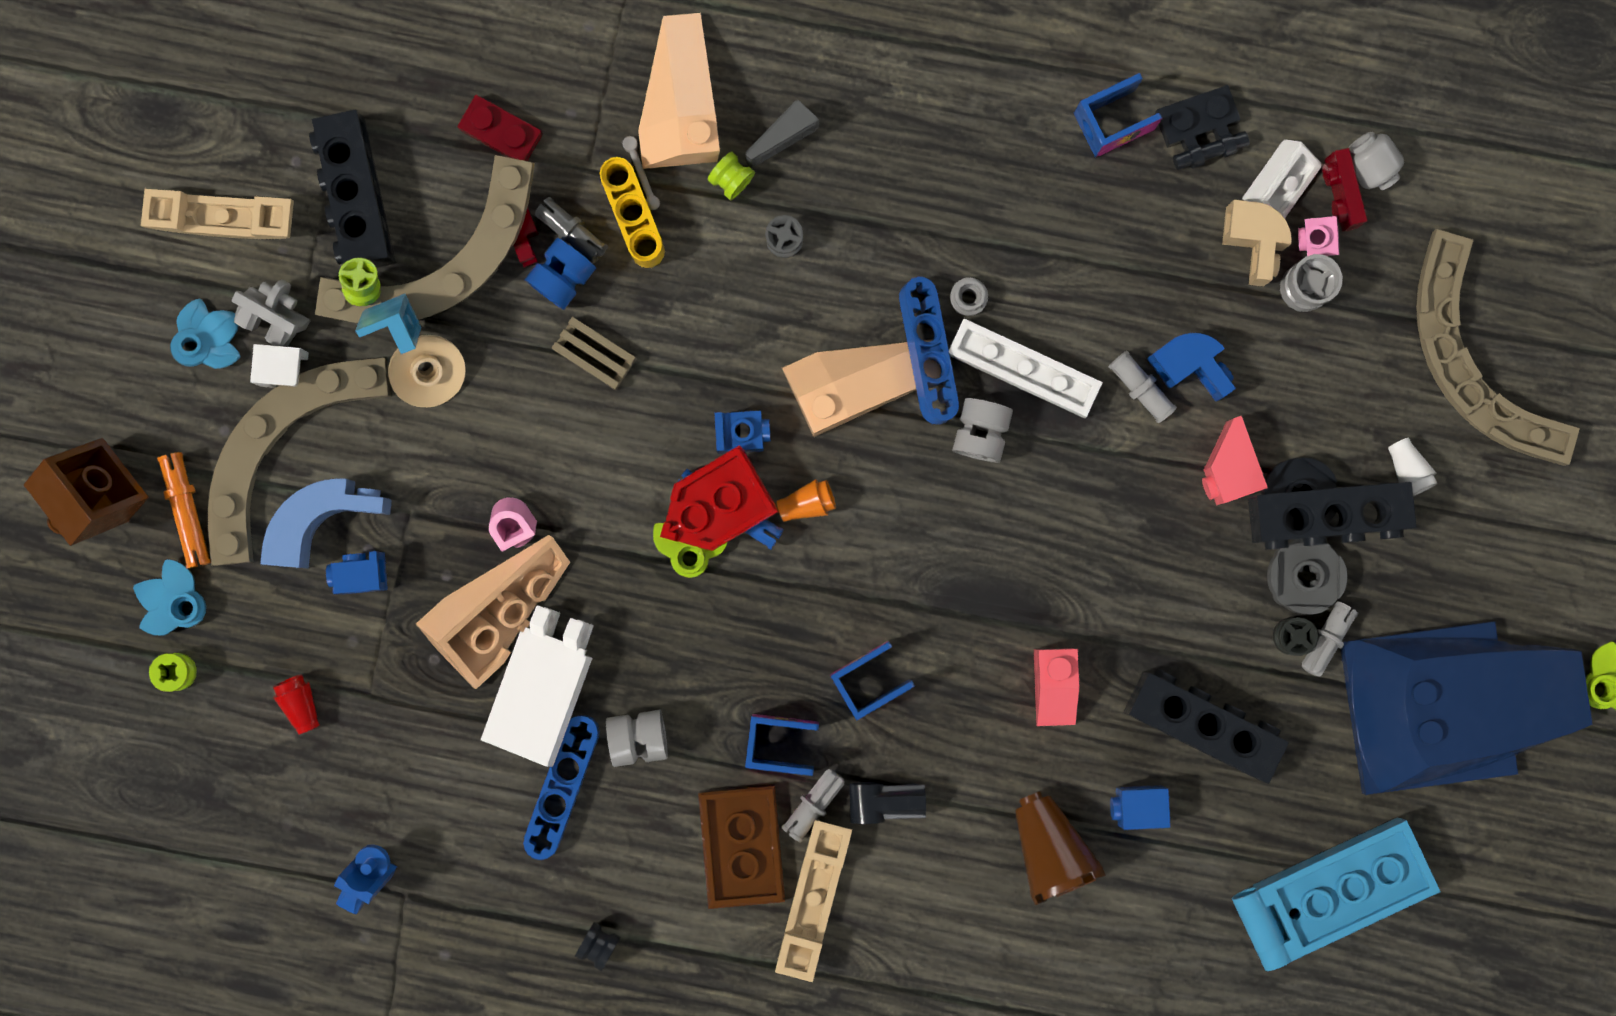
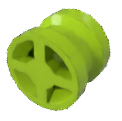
[707,152,755,201]
[339,258,381,307]
[149,653,197,692]

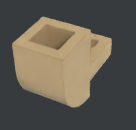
[1222,200,1292,286]

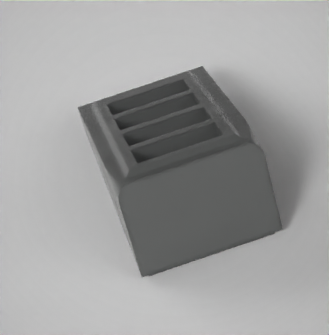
[746,100,819,168]

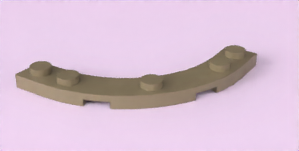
[315,155,535,323]
[1416,229,1580,466]
[208,358,391,566]

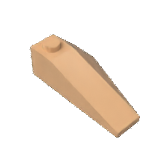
[638,13,720,169]
[782,339,941,437]
[416,535,570,689]

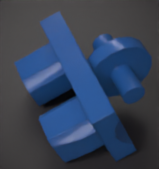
[334,844,397,914]

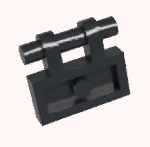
[1155,85,1250,170]

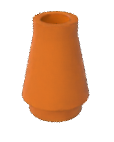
[777,479,836,522]

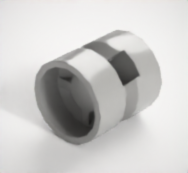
[1280,254,1343,312]
[952,398,1013,463]
[606,710,668,767]

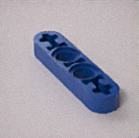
[899,277,959,425]
[523,715,600,860]

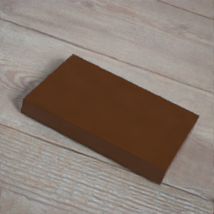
[698,785,785,909]

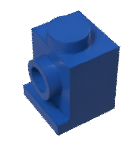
[715,411,771,454]
[326,551,388,595]

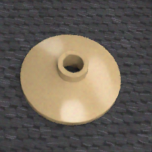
[388,335,466,408]

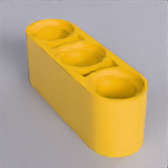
[600,157,665,268]

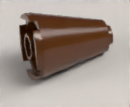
[1015,792,1106,905]

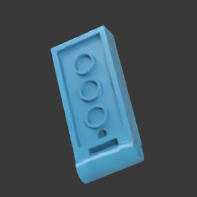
[1232,817,1441,971]

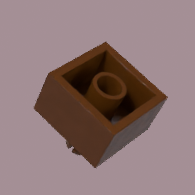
[24,438,149,546]

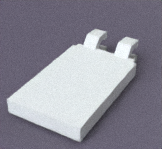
[481,605,594,767]

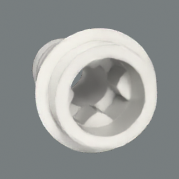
[1388,438,1438,496]

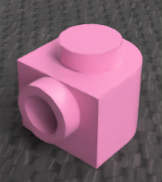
[1298,216,1339,256]
[489,498,537,551]

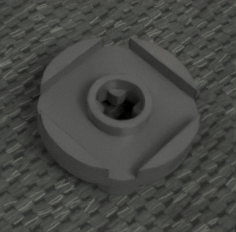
[1267,539,1347,615]

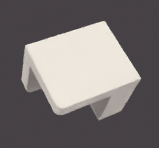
[250,344,309,388]

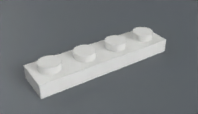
[949,319,1102,418]

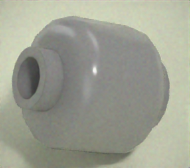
[1348,132,1404,190]

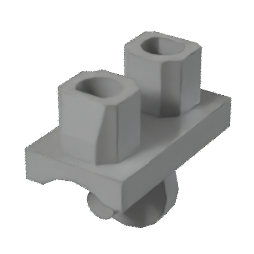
[231,279,310,347]

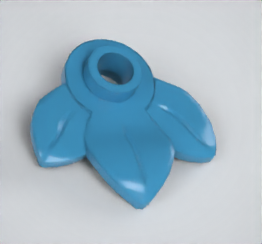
[170,299,241,369]
[133,559,206,635]

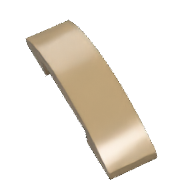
[141,189,294,239]
[775,820,852,982]

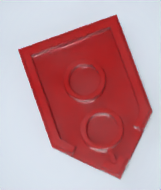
[660,445,779,551]

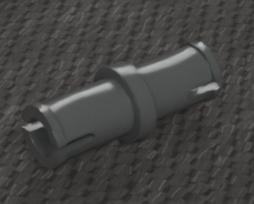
[535,197,608,264]

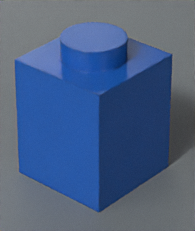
[1110,785,1170,830]

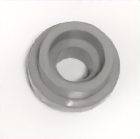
[950,278,988,316]

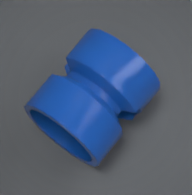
[525,238,596,310]

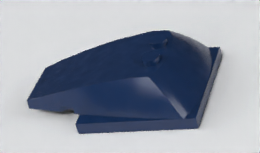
[1341,622,1593,795]

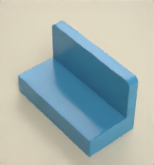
[355,294,422,354]

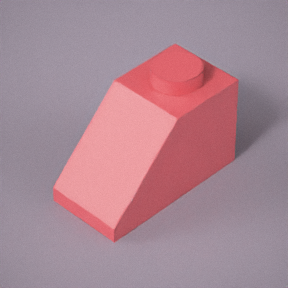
[1202,416,1268,505]
[1034,648,1079,726]

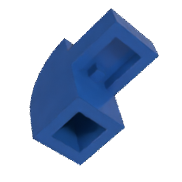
[1147,333,1236,401]

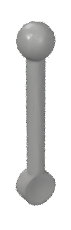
[622,136,660,210]

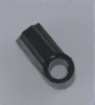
[849,782,926,824]

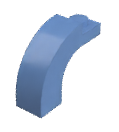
[260,479,391,569]

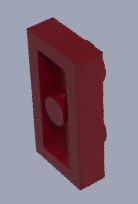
[457,94,543,161]
[1322,148,1367,232]

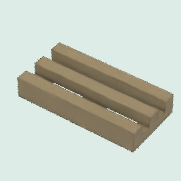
[552,317,637,390]

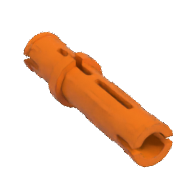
[157,452,211,569]

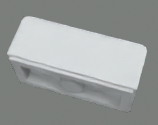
[1242,140,1323,218]

